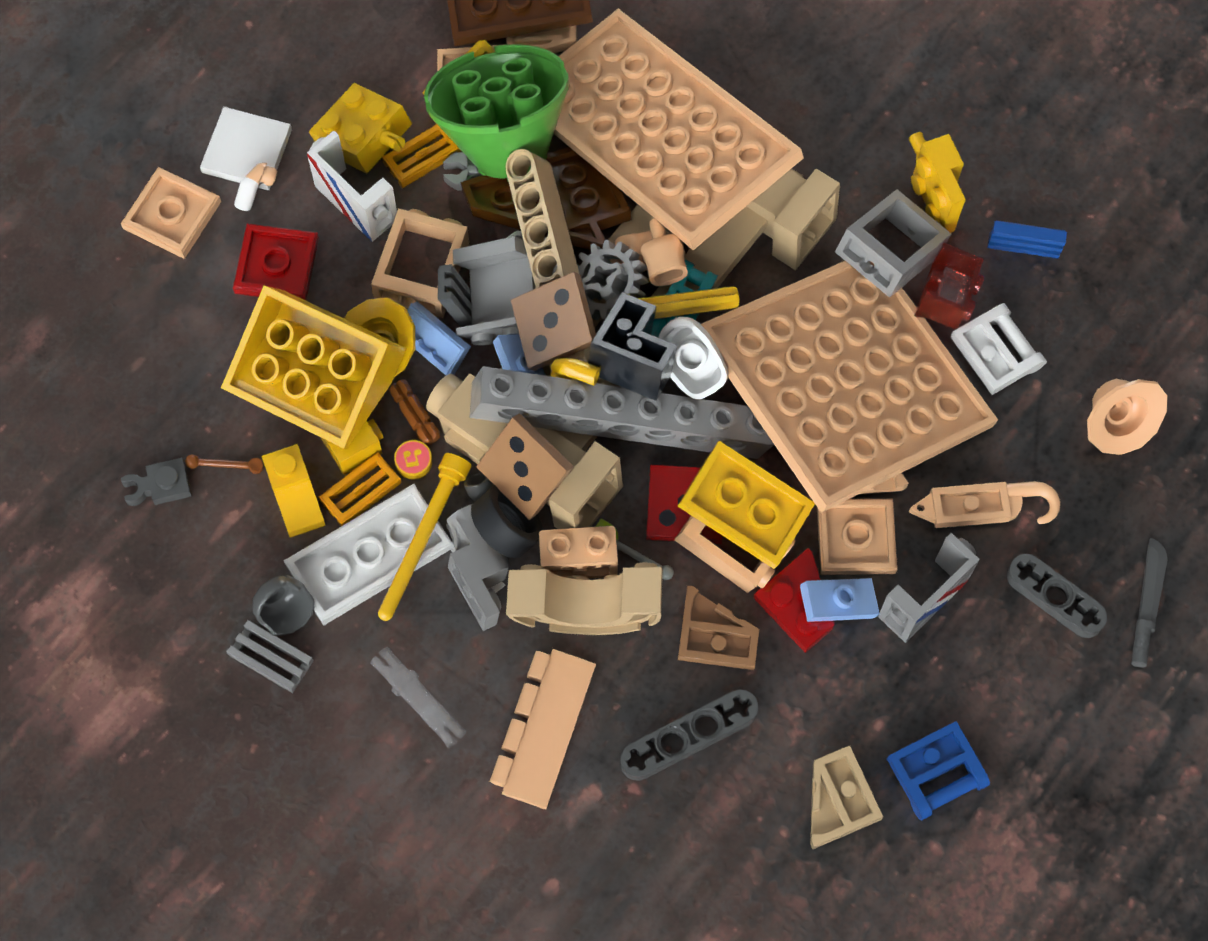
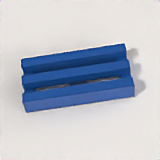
[987,220,1067,259]

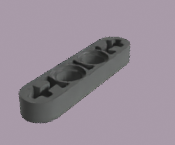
[620,689,758,781]

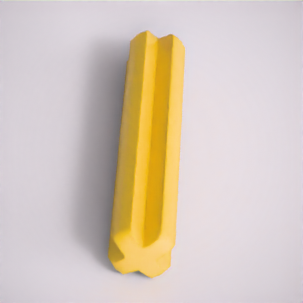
[639,286,740,319]

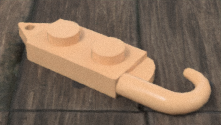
[909,481,1060,528]

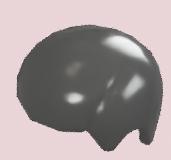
[252,575,315,636]

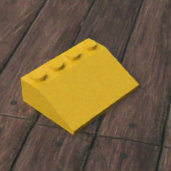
[221,285,407,449]

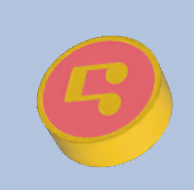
[394,440,432,479]

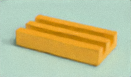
[382,124,461,188]
[319,452,402,526]

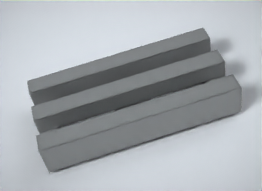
[227,620,314,693]

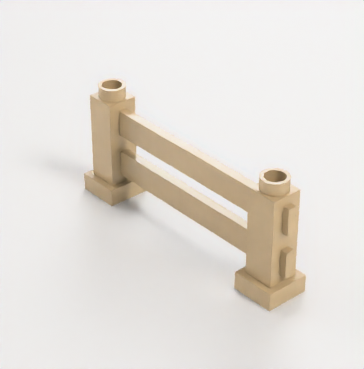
[426,168,840,529]

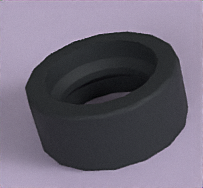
[471,485,543,558]

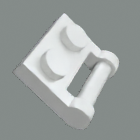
[951,303,1047,395]

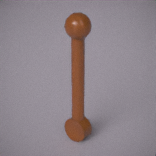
[185,454,264,474]

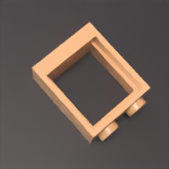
[371,208,469,318]
[674,516,796,593]

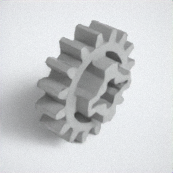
[577,240,649,321]

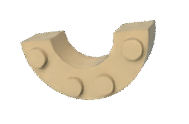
[506,562,663,635]

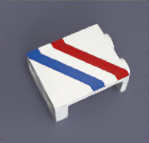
[307,131,397,242]

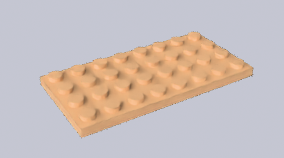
[554,9,804,250]

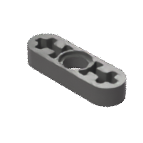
[1007,554,1107,638]

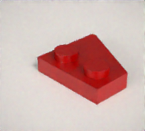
[754,548,835,653]

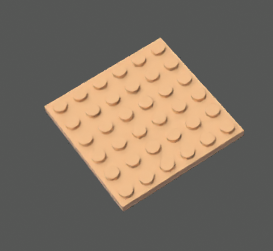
[701,261,998,513]

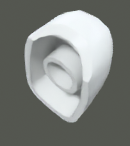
[658,317,729,399]

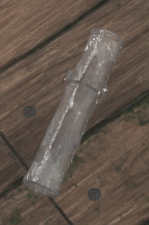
[370,647,467,748]

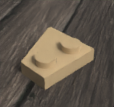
[810,745,883,849]

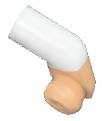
[234,163,278,211]

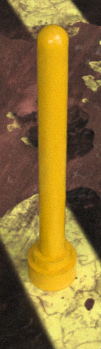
[378,453,472,621]

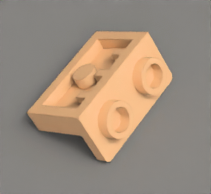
[539,526,618,578]

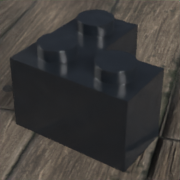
[588,292,677,401]

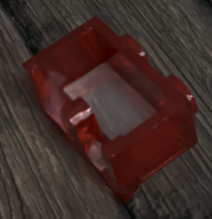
[914,242,985,330]

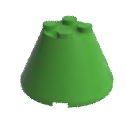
[424,44,569,180]

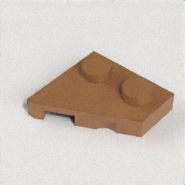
[678,586,759,670]

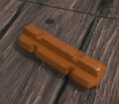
[390,379,440,446]

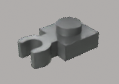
[121,457,192,506]

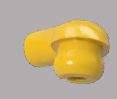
[550,358,601,386]

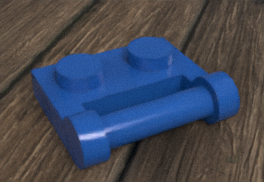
[887,721,990,821]

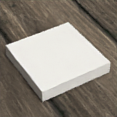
[200,107,292,191]

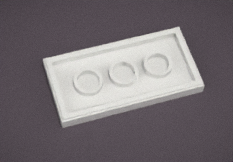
[284,484,454,626]

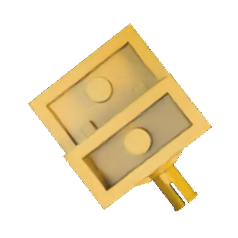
[308,83,412,174]
[908,132,966,233]

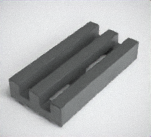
[438,264,472,327]

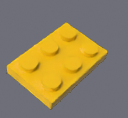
[678,441,815,569]

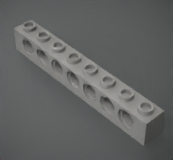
[470,366,774,459]

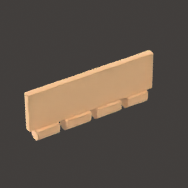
[490,649,596,810]

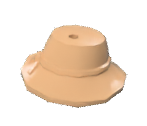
[1087,379,1167,455]

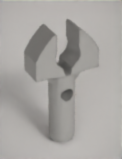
[443,152,481,191]

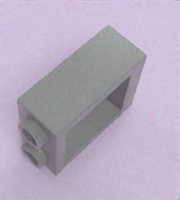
[835,189,951,298]

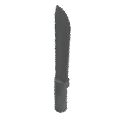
[1131,538,1168,668]

